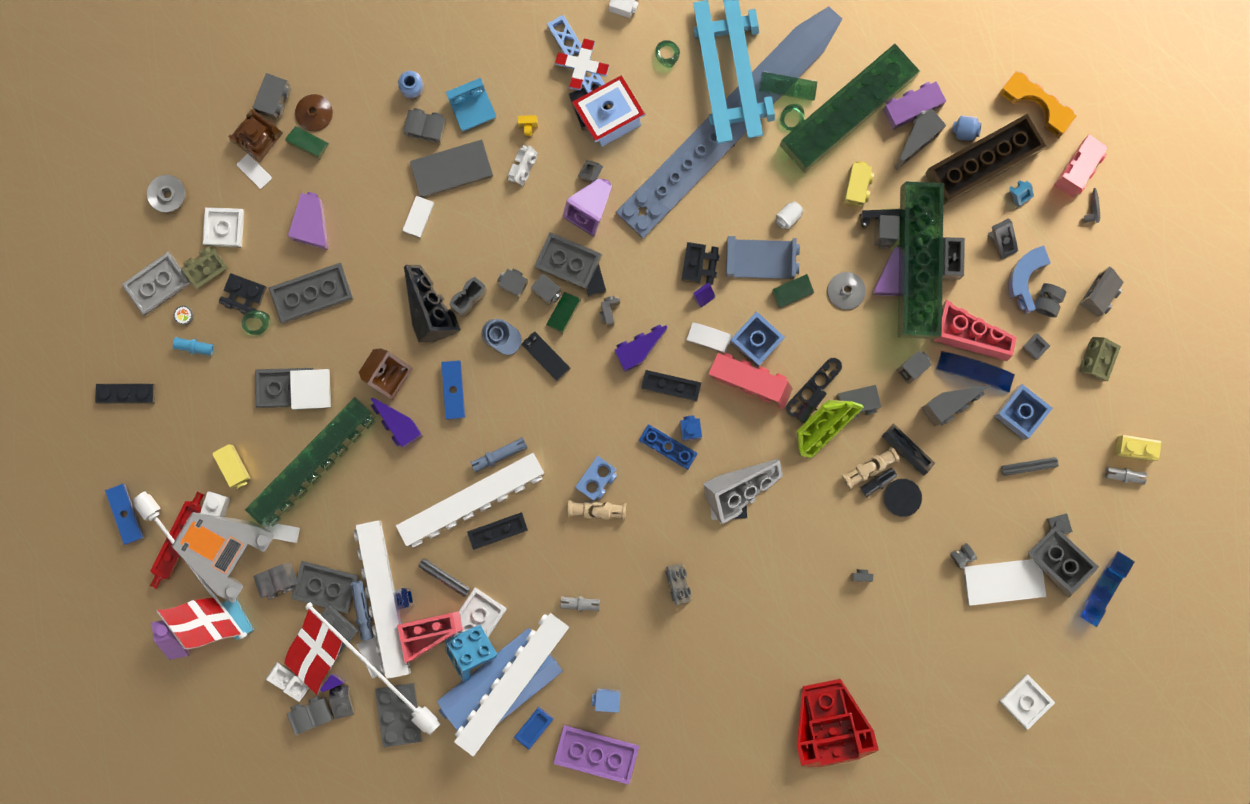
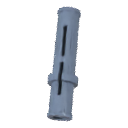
[470,437,527,473]
[350,581,373,641]

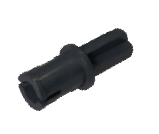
[795,387,827,424]
[860,468,897,498]

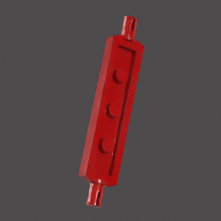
[149,491,204,589]

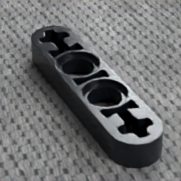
[785,358,842,417]

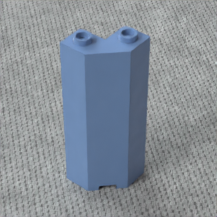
[437,628,563,732]

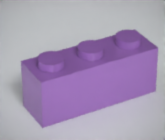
[883,81,946,130]

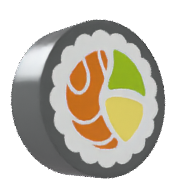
[173,306,194,325]

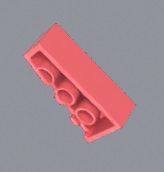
[933,300,1017,361]
[709,353,793,409]

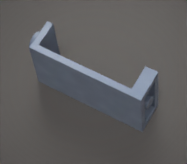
[726,236,800,279]

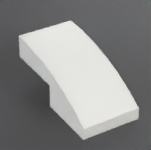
[687,322,732,353]
[266,662,309,702]

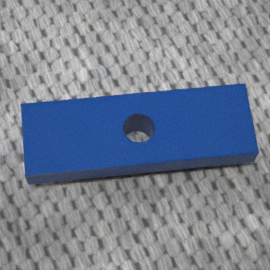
[441,360,465,420]
[638,424,698,470]
[105,484,144,545]

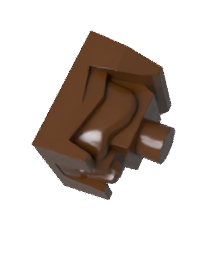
[228,109,283,162]
[359,348,413,400]

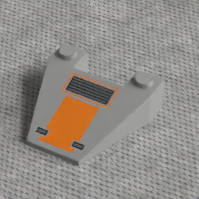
[172,512,274,603]

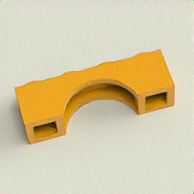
[999,71,1077,138]

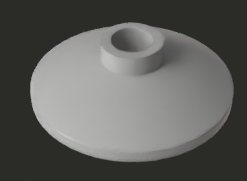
[147,175,185,212]
[828,272,866,310]

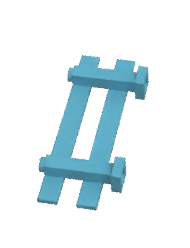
[693,0,775,144]

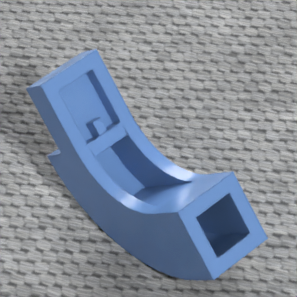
[1008,246,1051,314]

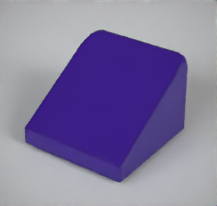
[693,283,715,307]
[320,674,346,692]

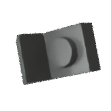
[988,218,1018,259]

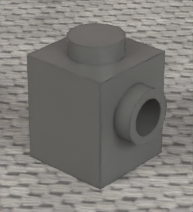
[497,268,528,299]
[531,274,561,305]

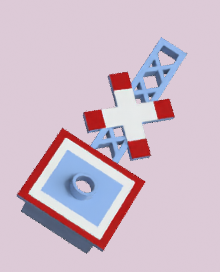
[547,15,645,147]

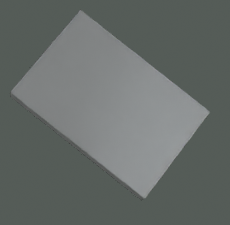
[121,252,191,316]

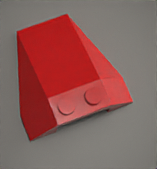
[797,679,879,767]

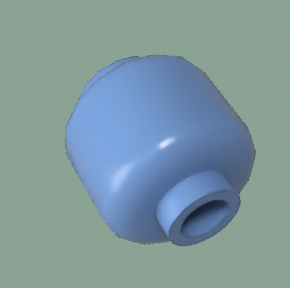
[398,71,424,98]
[953,115,982,141]

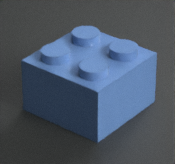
[729,311,785,368]
[994,384,1053,440]

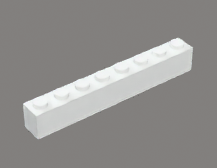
[396,453,544,548]
[354,520,411,679]
[454,613,569,756]

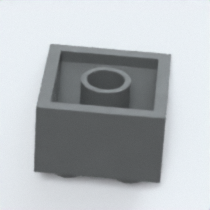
[1079,266,1124,317]

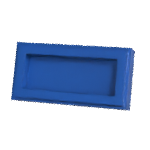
[514,707,554,750]

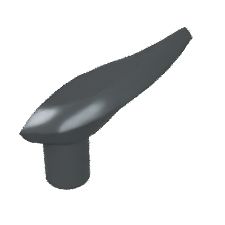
[1084,188,1101,223]

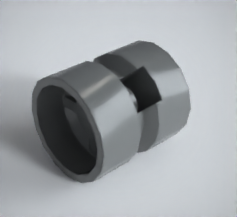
[1035,283,1067,318]

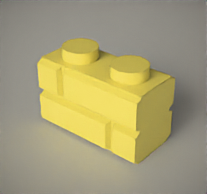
[1115,435,1161,462]

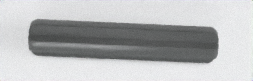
[1001,457,1059,476]
[419,559,470,597]

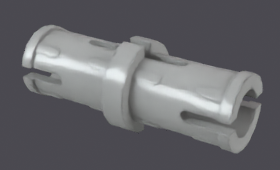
[1105,466,1147,485]
[561,596,600,612]

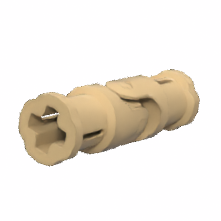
[841,447,900,489]
[568,500,626,521]

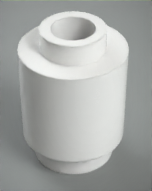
[776,201,804,229]

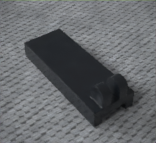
[860,208,914,228]
[521,331,571,381]

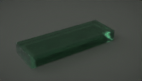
[759,72,818,101]

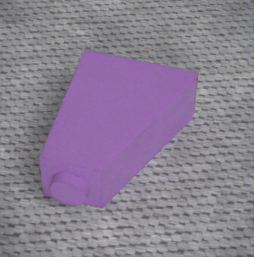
[288,192,329,250]
[873,245,914,296]
[151,620,189,660]

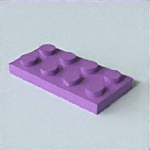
[554,725,639,784]

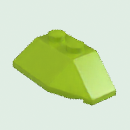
[797,400,864,458]

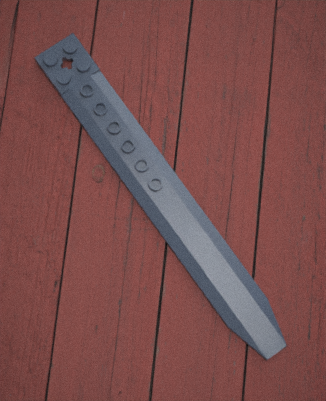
[616,6,842,239]

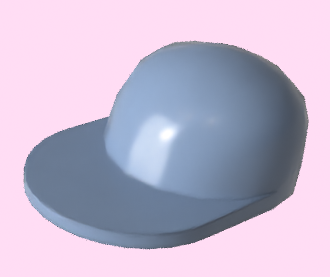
[481,319,521,355]

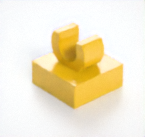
[518,115,538,136]

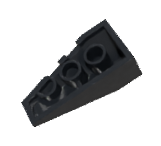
[404,265,461,342]

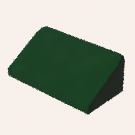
[285,126,329,160]
[772,274,814,308]
[546,292,581,334]

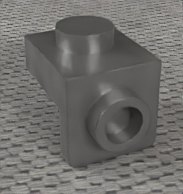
[599,296,620,327]
[329,685,354,719]

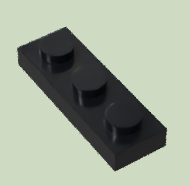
[641,370,701,402]
[95,384,155,404]
[882,423,935,476]
[467,512,528,550]

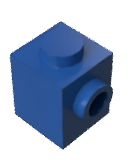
[680,415,702,441]

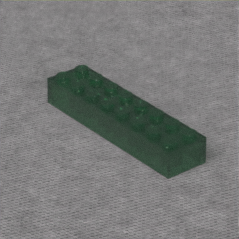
[780,43,920,173]
[898,181,944,339]
[245,397,377,527]

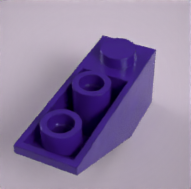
[614,324,667,373]
[370,398,423,448]

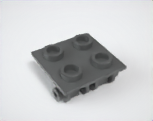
[665,563,691,605]

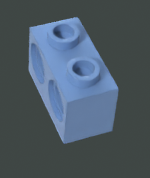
[575,456,617,501]
[592,689,620,713]

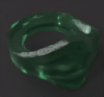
[655,40,680,68]
[780,104,805,131]
[242,310,270,335]

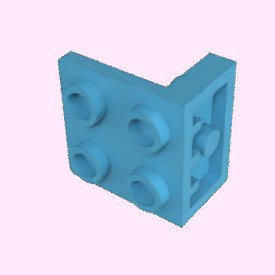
[446,78,496,132]
[445,625,497,682]

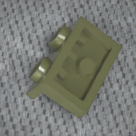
[182,246,228,289]
[1080,337,1121,381]

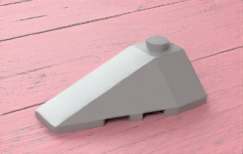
[703,459,783,524]

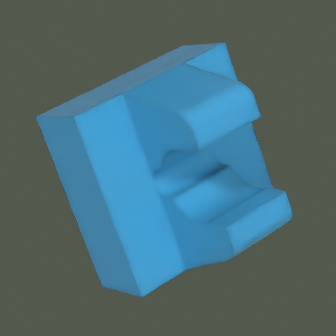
[1009,180,1034,207]

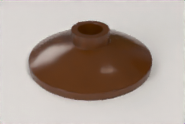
[295,94,333,131]

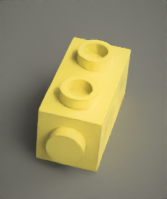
[844,161,874,207]
[212,444,251,489]

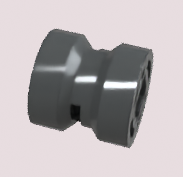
[950,543,977,570]

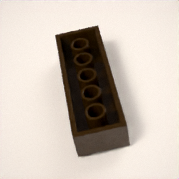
[925,114,1046,205]

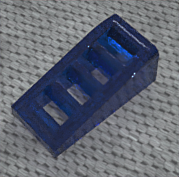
[396,588,414,609]

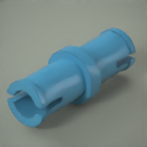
[173,337,214,356]

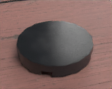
[883,479,922,517]

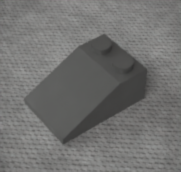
[895,108,946,170]
[1028,526,1099,598]

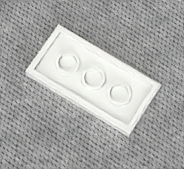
[963,559,1046,605]

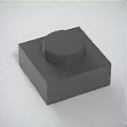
[578,160,603,183]
[1022,333,1050,360]
[1047,513,1073,534]
[851,569,873,582]

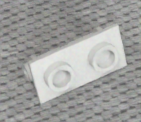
[508,145,538,187]

